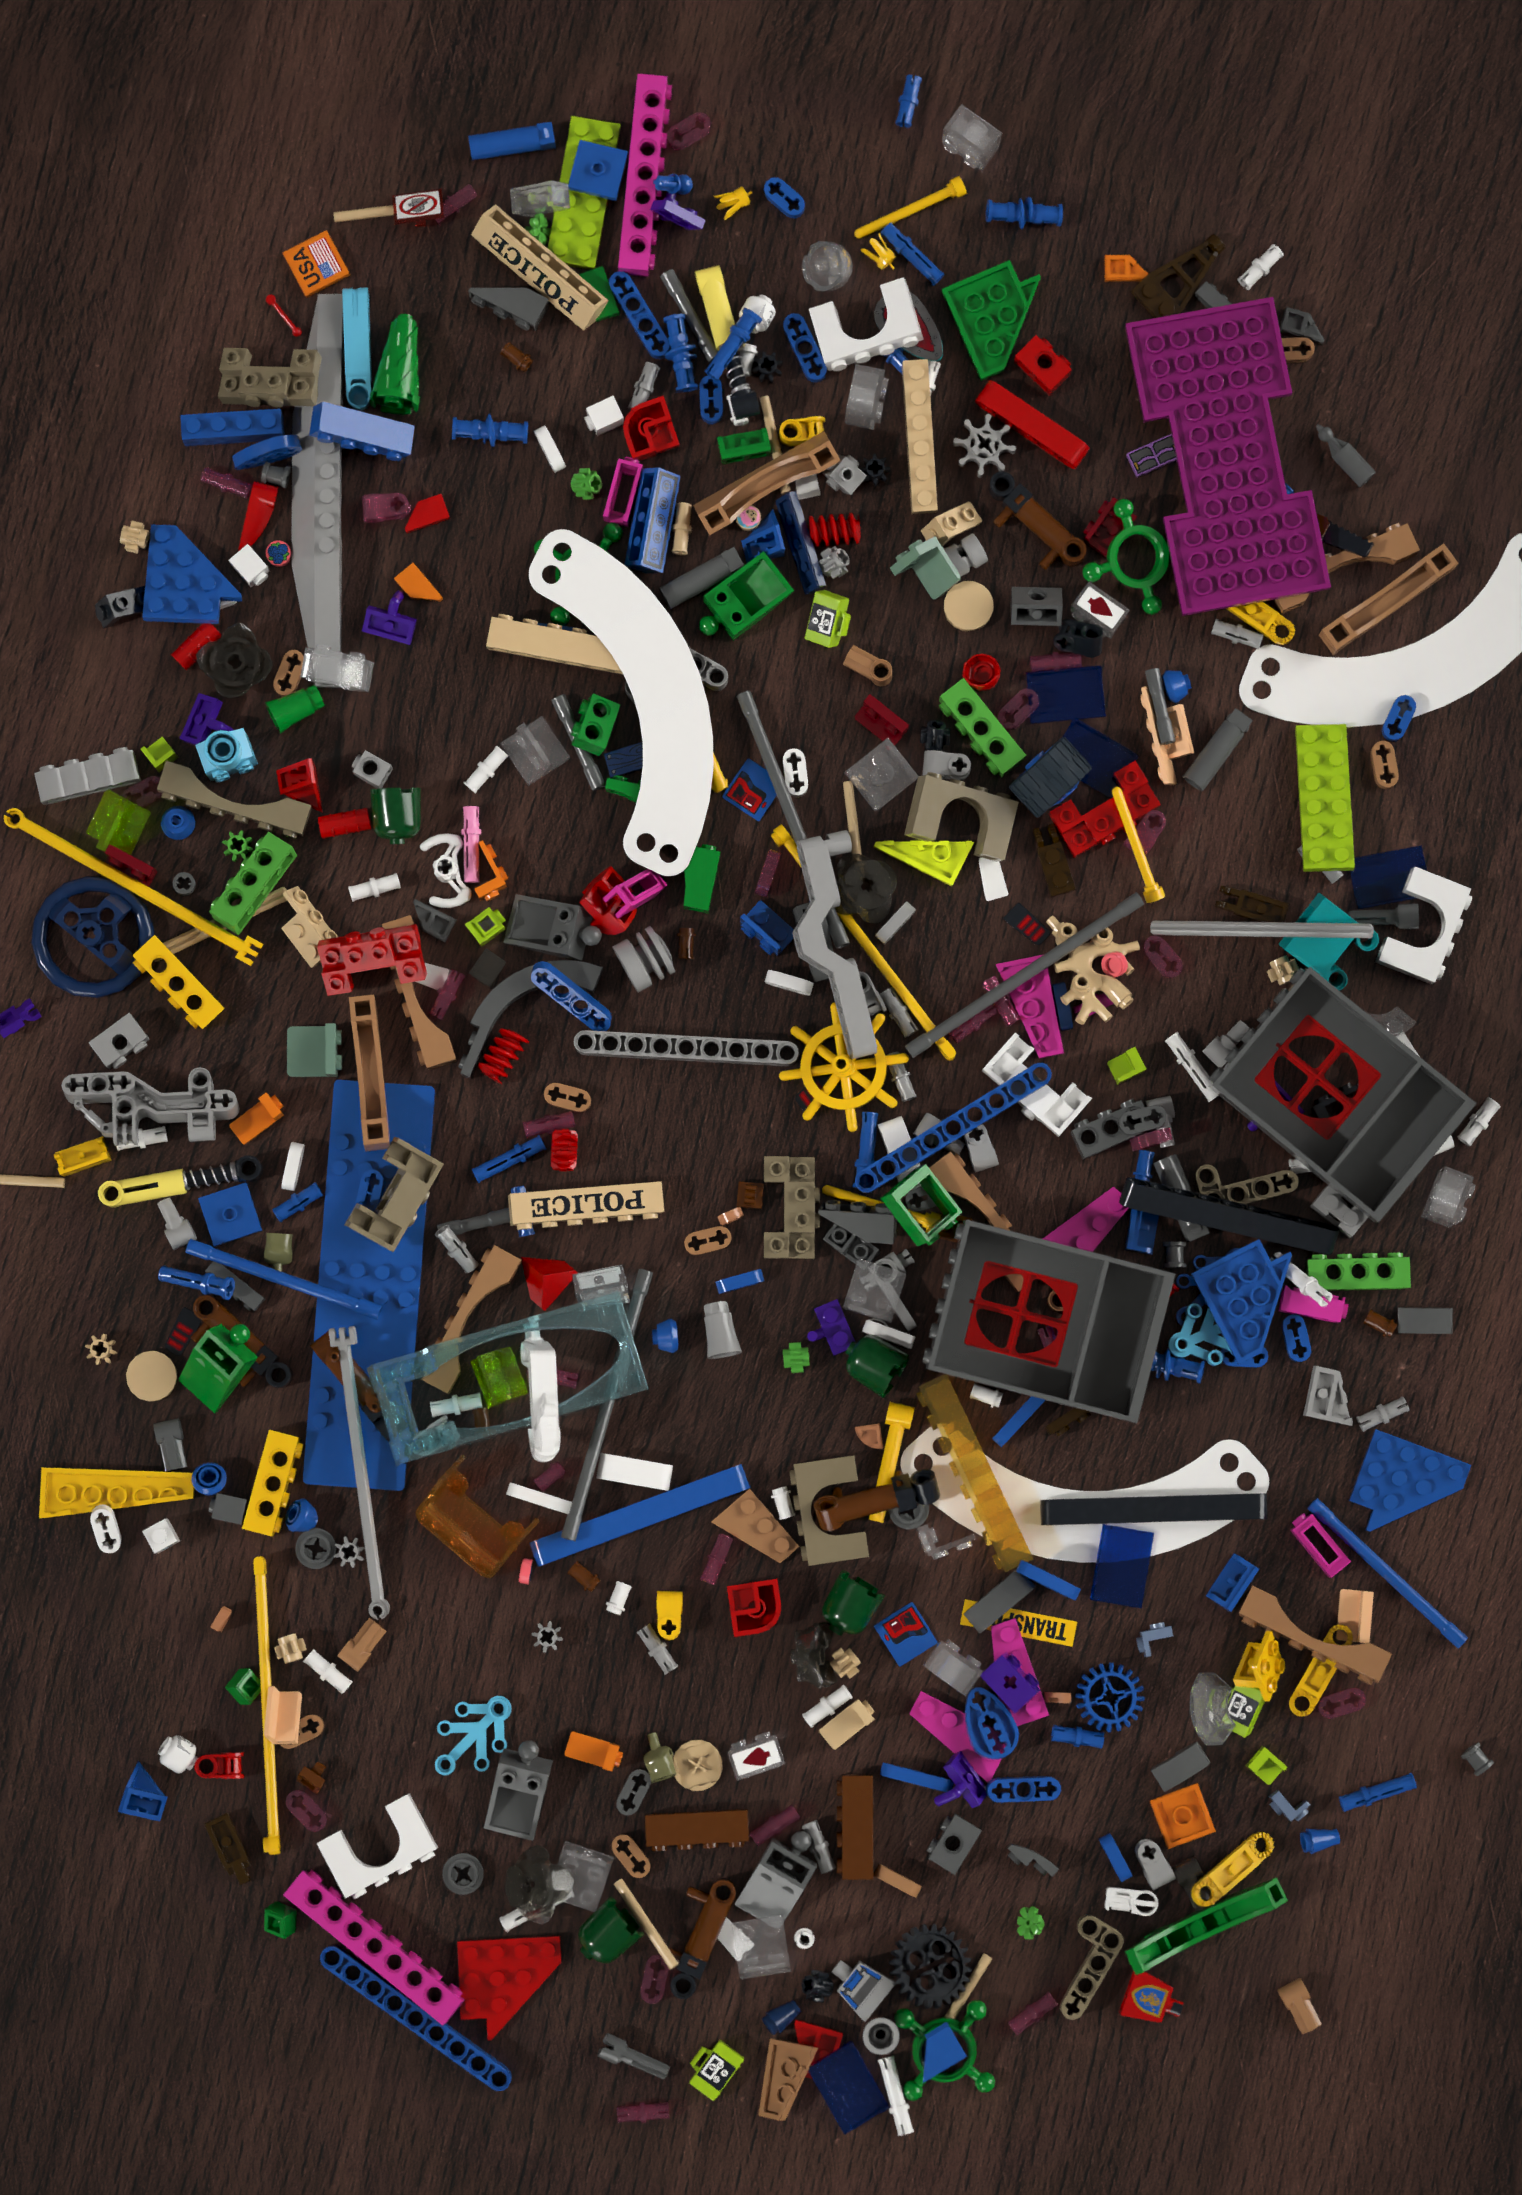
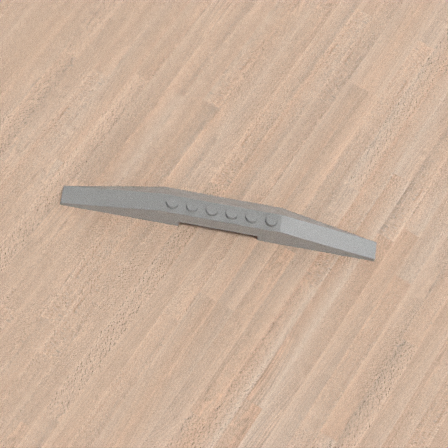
[291,294,343,688]

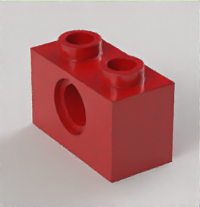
[1014,335,1072,396]

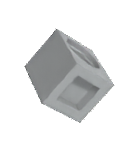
[352,750,393,789]

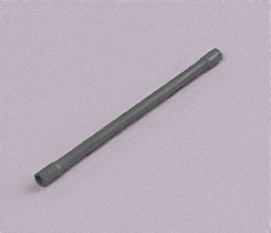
[737,691,850,949]
[905,892,1144,1058]
[561,1269,653,1541]

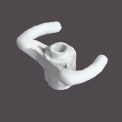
[420,833,471,908]

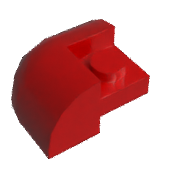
[623,396,680,460]
[579,866,637,935]
[727,1579,781,1637]

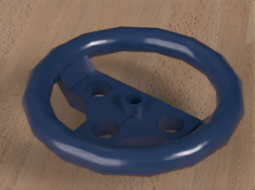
[31,876,155,998]

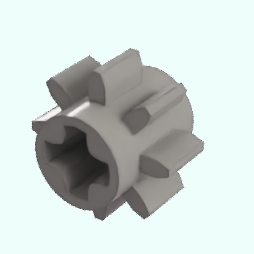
[819,546,850,579]
[334,1537,365,1568]
[532,1621,563,1653]

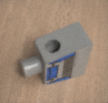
[831,1960,894,2022]

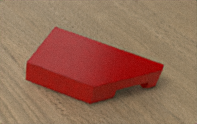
[405,494,450,534]

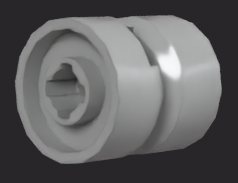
[944,533,988,577]

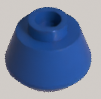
[1162,670,1192,704]
[161,806,195,840]
[652,1318,679,1353]
[192,1463,227,1496]
[285,1498,318,1532]

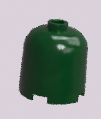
[370,788,421,844]
[845,1335,910,1398]
[822,1570,885,1636]
[578,1897,644,1964]

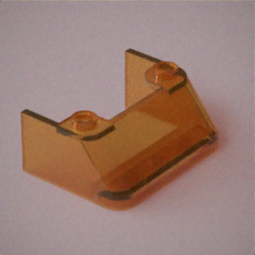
[416,1454,540,1578]

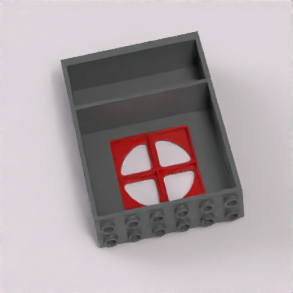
[1208,967,1477,1222]
[922,1220,1175,1423]

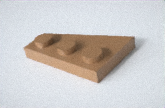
[711,1489,799,1563]
[758,2038,818,2121]

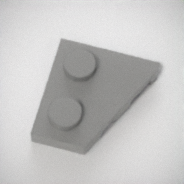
[1303,1366,1353,1426]

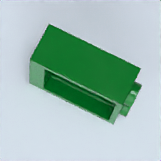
[881,1164,962,1246]

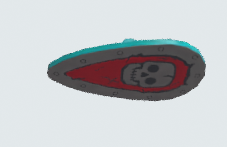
[874,291,943,362]

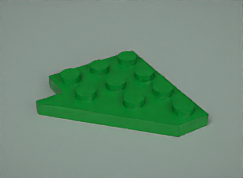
[941,260,1041,381]

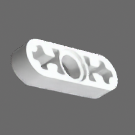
[506,1482,572,1514]

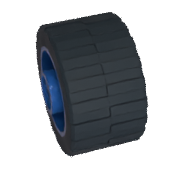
[1009,737,1092,818]

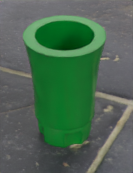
[265,685,325,734]

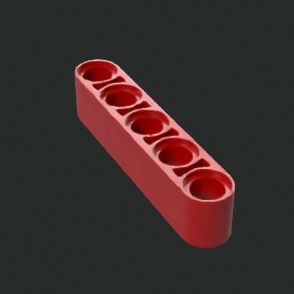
[975,380,1090,469]

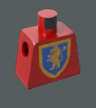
[1119,1970,1184,2023]

